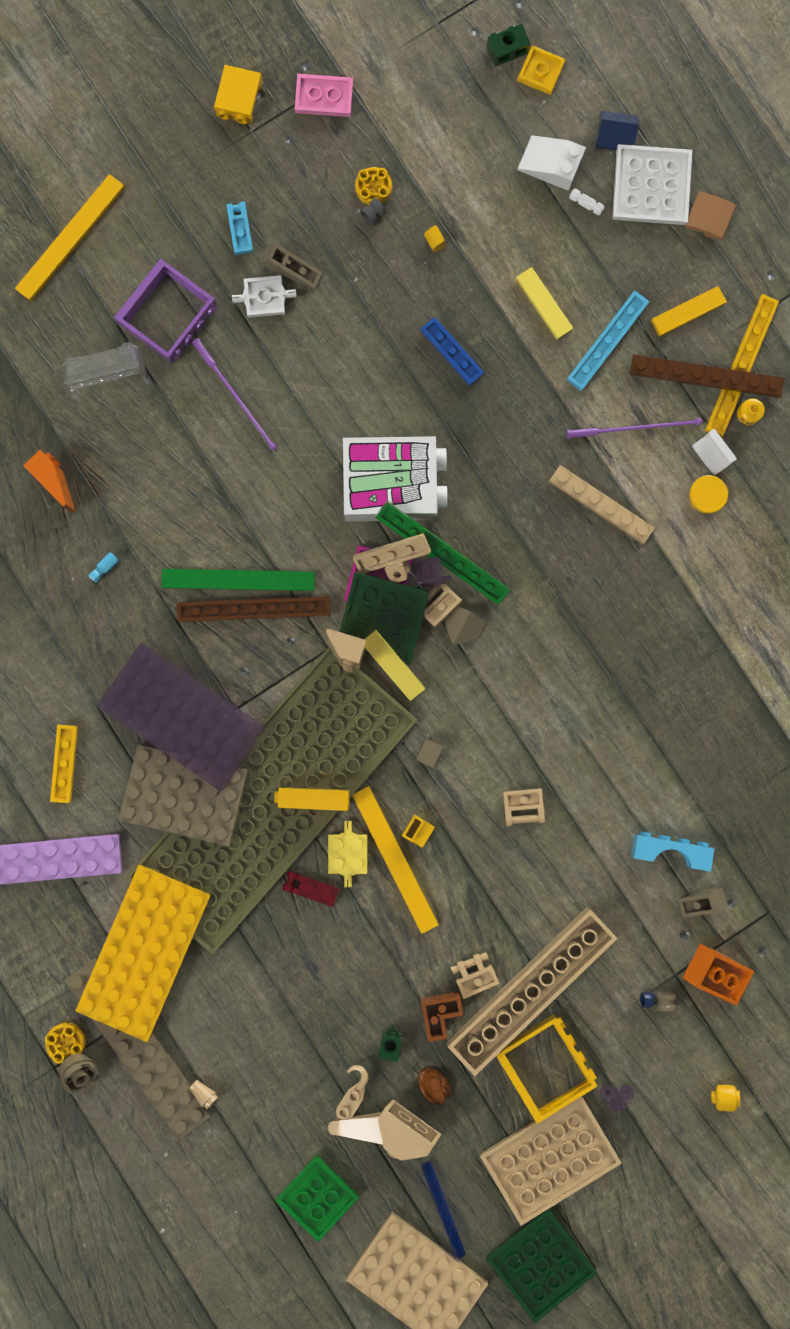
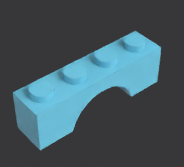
[630,831,715,872]

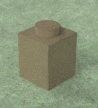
[416,737,443,768]

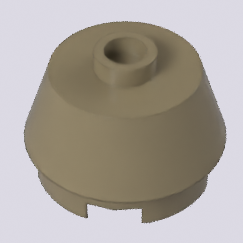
[60,1053,99,1095]

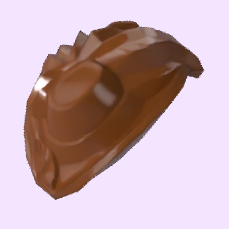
[418,1067,452,1106]

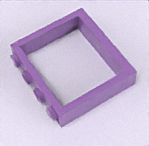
[114,258,217,363]

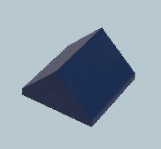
[596,111,639,151]

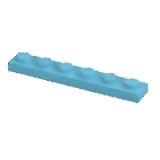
[566,290,650,391]

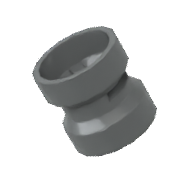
[360,198,386,225]

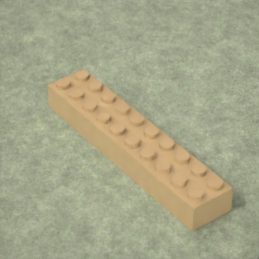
[447,907,618,1076]

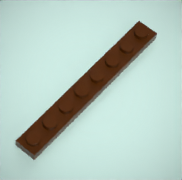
[629,354,785,398]
[177,596,331,622]

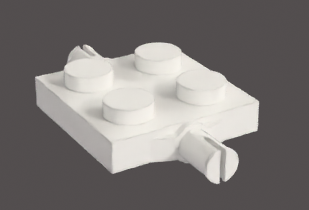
[232,275,297,318]

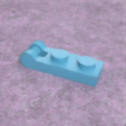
[226,201,253,256]

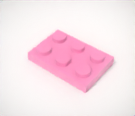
[295,74,353,117]

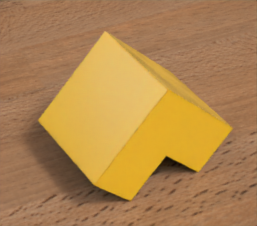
[402,814,435,848]

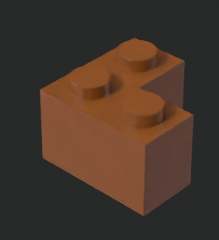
[421,991,464,1042]

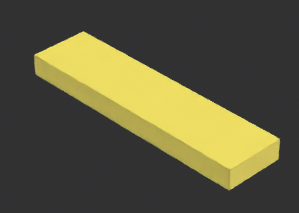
[516,267,573,340]
[364,630,425,701]

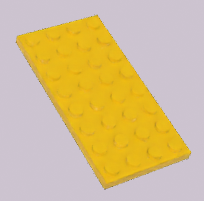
[75,864,211,1042]

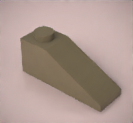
[259,243,322,289]

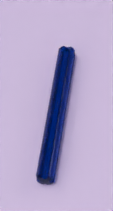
[421,1161,466,1259]

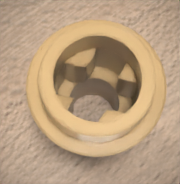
[189,1080,218,1110]

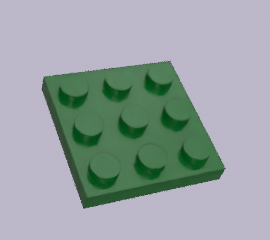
[275,1154,359,1242]

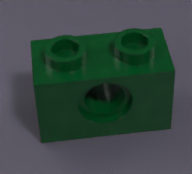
[486,24,531,67]

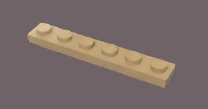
[549,465,655,544]

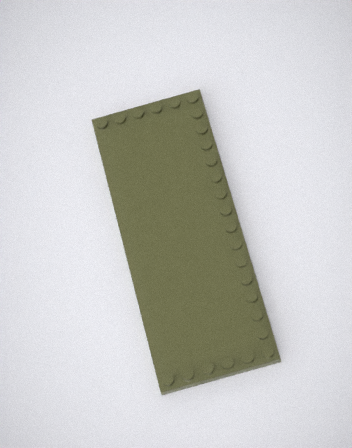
[126,646,418,955]

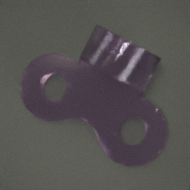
[599,1085,634,1111]

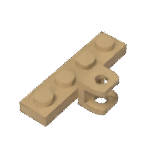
[353,533,431,583]

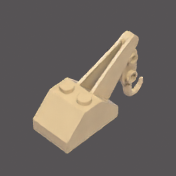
[328,1065,441,1161]

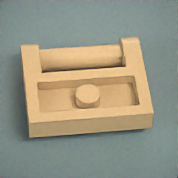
[423,578,463,628]
[503,788,545,827]

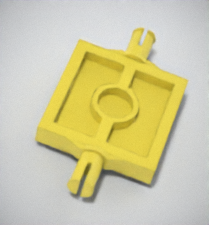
[328,821,368,887]

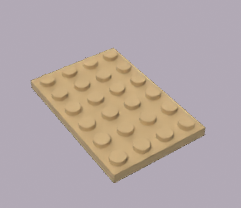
[480,1096,622,1226]
[346,1211,488,1329]

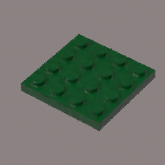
[340,571,430,665]
[486,1209,597,1323]

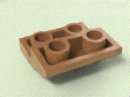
[685,192,736,240]

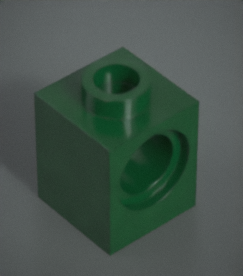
[378,1029,402,1062]

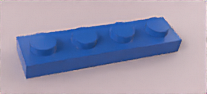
[420,317,484,387]

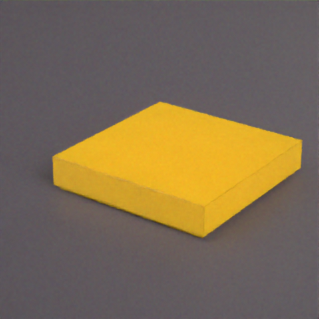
[517,45,566,95]

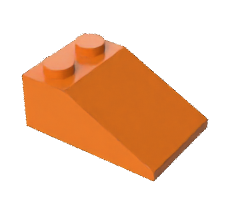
[23,450,75,514]
[682,943,755,1006]

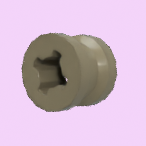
[656,992,676,1012]

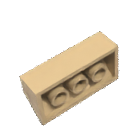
[326,628,366,673]

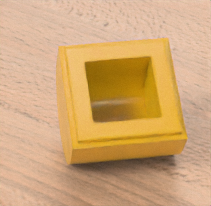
[424,225,446,252]

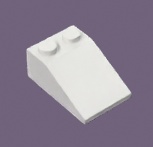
[517,135,586,191]

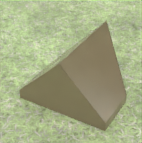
[444,607,486,645]

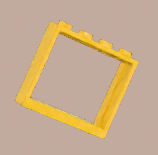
[497,1014,597,1124]

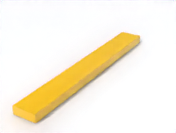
[15,174,125,302]
[704,294,779,438]
[352,786,439,934]

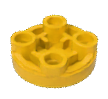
[355,167,392,205]
[689,475,728,514]
[45,1022,86,1064]

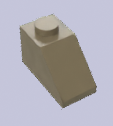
[678,887,728,918]

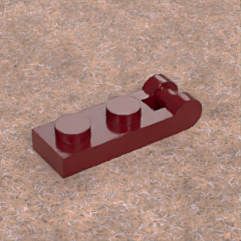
[282,871,339,907]

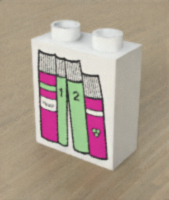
[343,436,447,522]

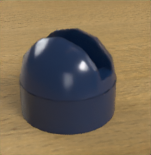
[640,992,656,1008]

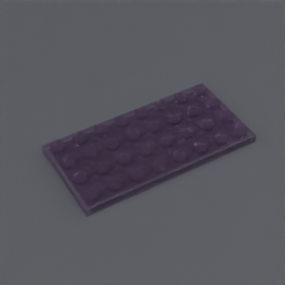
[97,643,266,792]

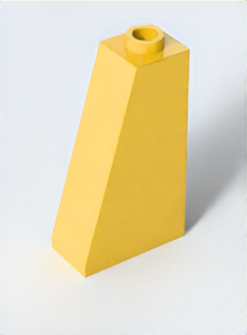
[275,787,350,811]

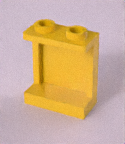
[214,65,263,124]

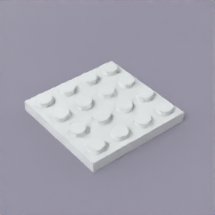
[612,144,692,225]

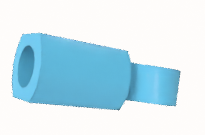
[88,552,120,583]

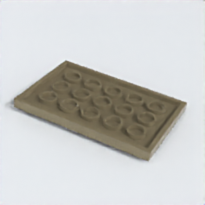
[118,745,249,846]

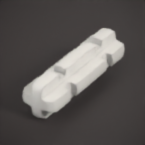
[569,189,605,215]

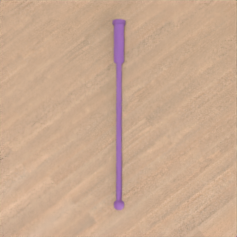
[191,338,277,451]
[566,418,703,439]

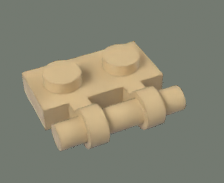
[450,952,499,999]

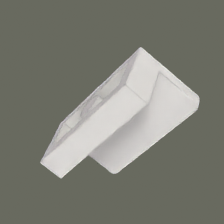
[692,429,737,476]

